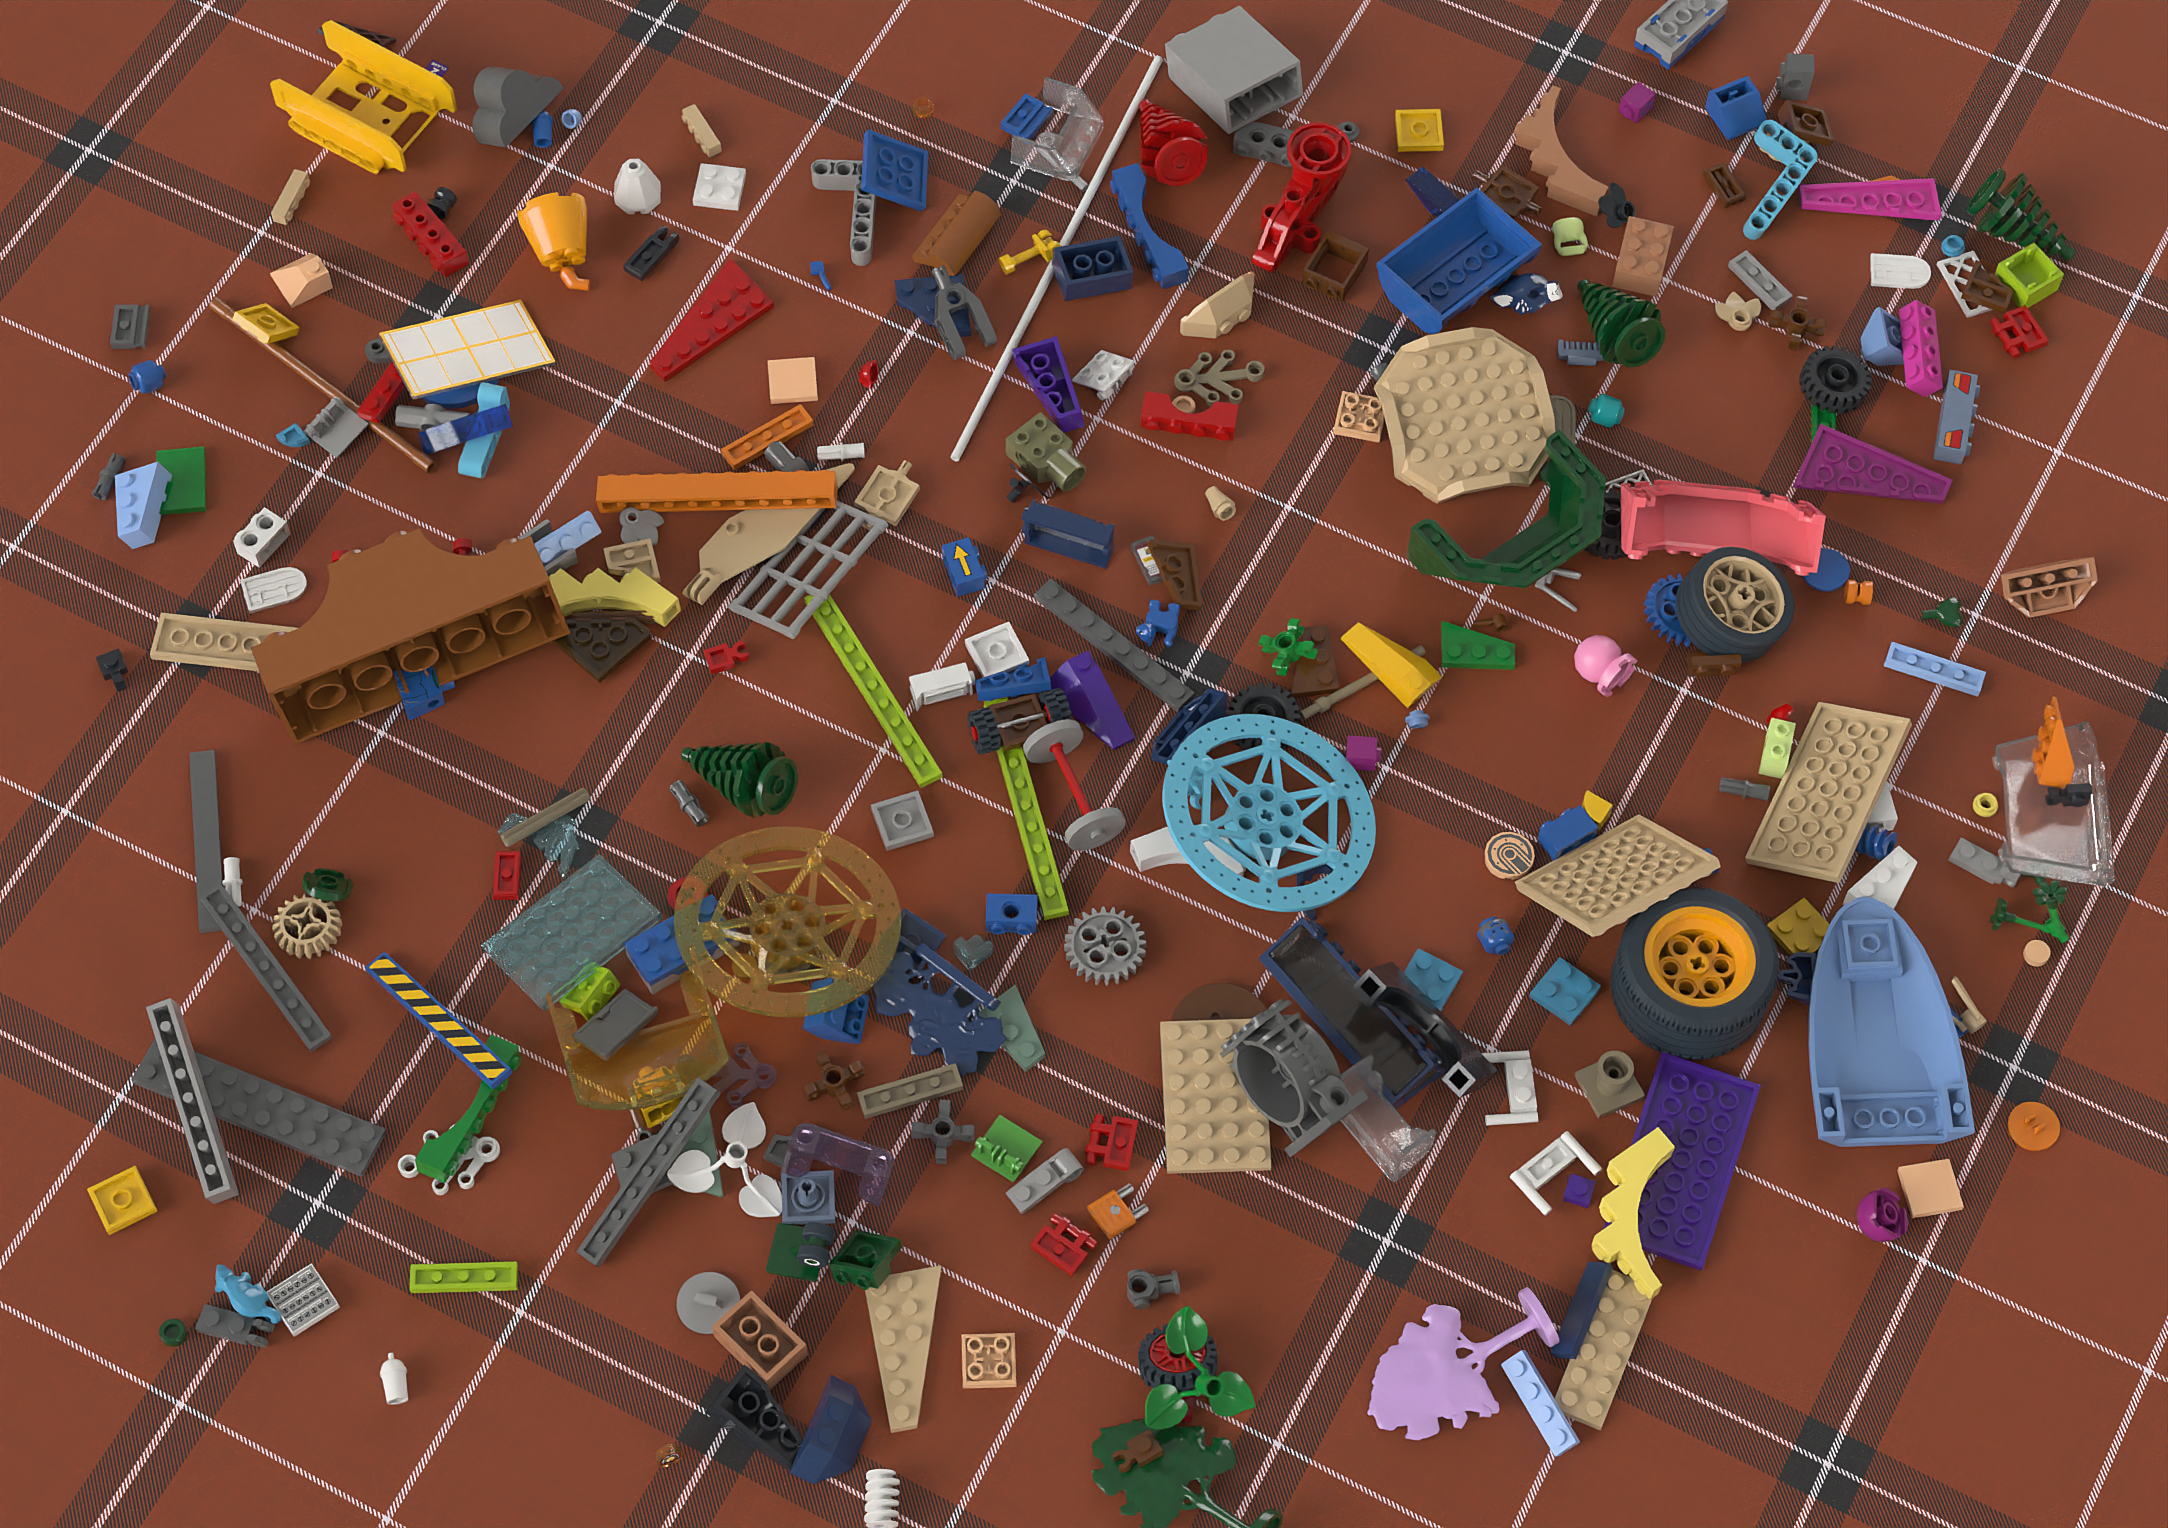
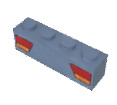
[1933,370,1980,465]

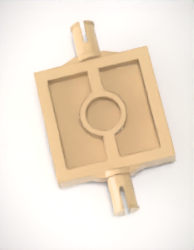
[854,460,920,530]

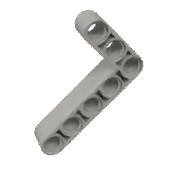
[811,159,877,266]

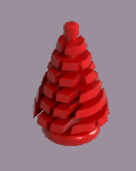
[1139,99,1209,186]

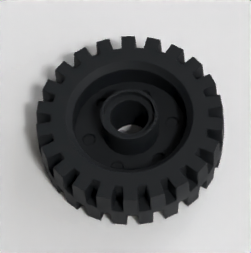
[1799,346,1872,414]
[1585,488,1627,560]
[1227,683,1300,756]

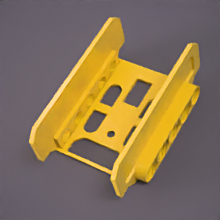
[270,20,457,174]

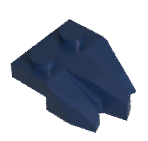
[878,908,947,980]
[1777,952,1817,1006]

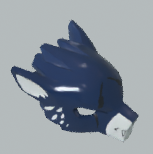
[1490,273,1563,315]

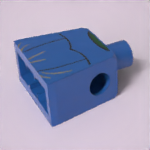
[393,666,455,720]

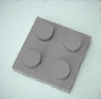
[871,790,934,851]

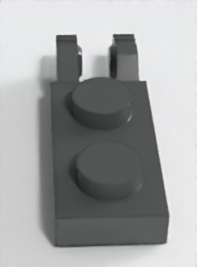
[195,1304,274,1348]

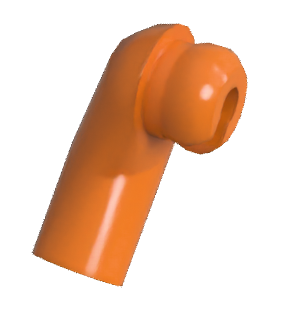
[560,266,590,291]

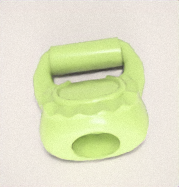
[1552,217,1588,257]

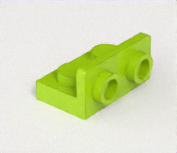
[559,962,620,1021]

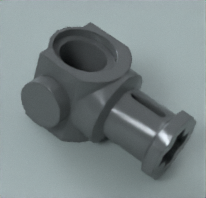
[1127,1269,1180,1310]

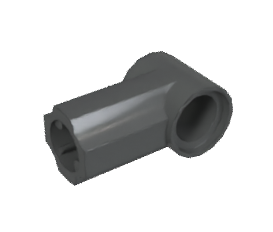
[764,441,809,472]

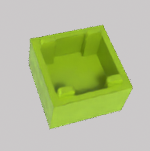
[1995,243,2064,308]

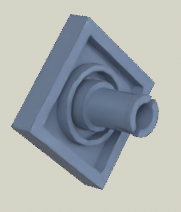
[781,1170,835,1225]

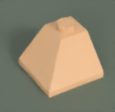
[270,253,333,308]

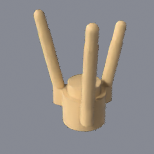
[1952,976,1987,1034]

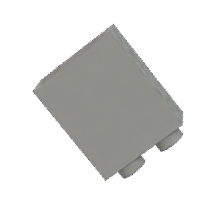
[1165,5,1303,134]

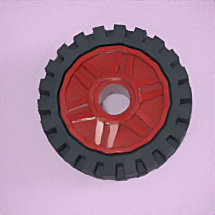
[1138,1324,1218,1397]

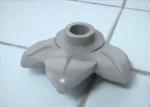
[619,508,664,545]

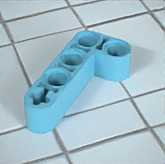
[458,382,510,479]

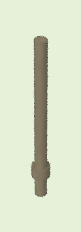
[1299,645,1426,720]

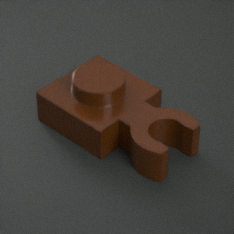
[1112,1429,1164,1473]

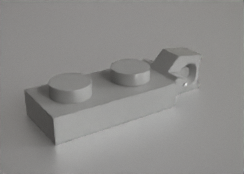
[1948,838,2021,888]

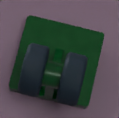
[766,1222,835,1282]

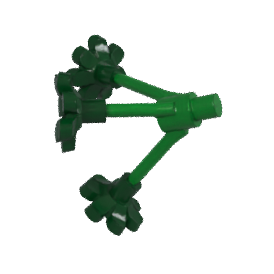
[1989,860,2069,943]

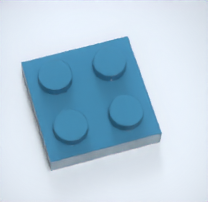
[1404,948,1463,1011]
[1529,957,1601,1026]

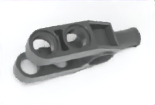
[931,265,997,360]

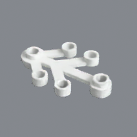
[398,1125,500,1195]

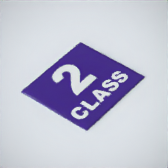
[425,59,449,77]

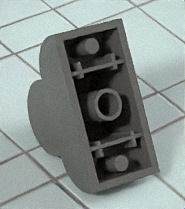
[473,66,564,147]

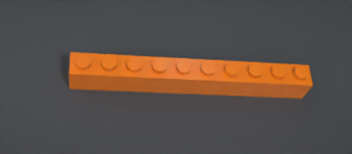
[596,470,838,513]

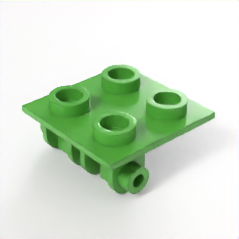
[971,1115,1043,1183]

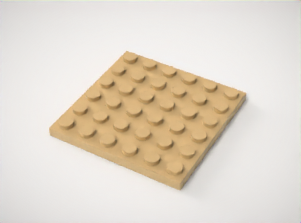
[1515,814,1721,937]

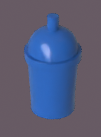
[530,110,553,148]

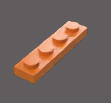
[721,404,814,471]

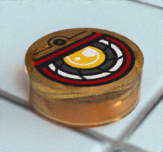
[654,1443,683,1467]

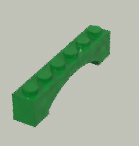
[415,1034,522,1183]

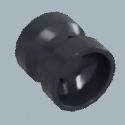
[427,187,457,219]

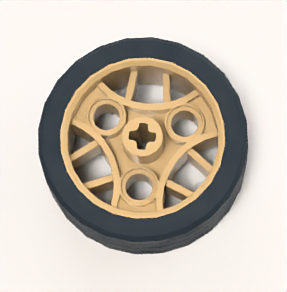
[1675,546,1795,663]

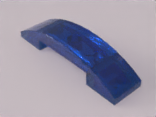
[418,404,513,455]

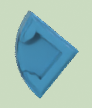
[276,423,310,447]

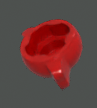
[859,360,879,389]

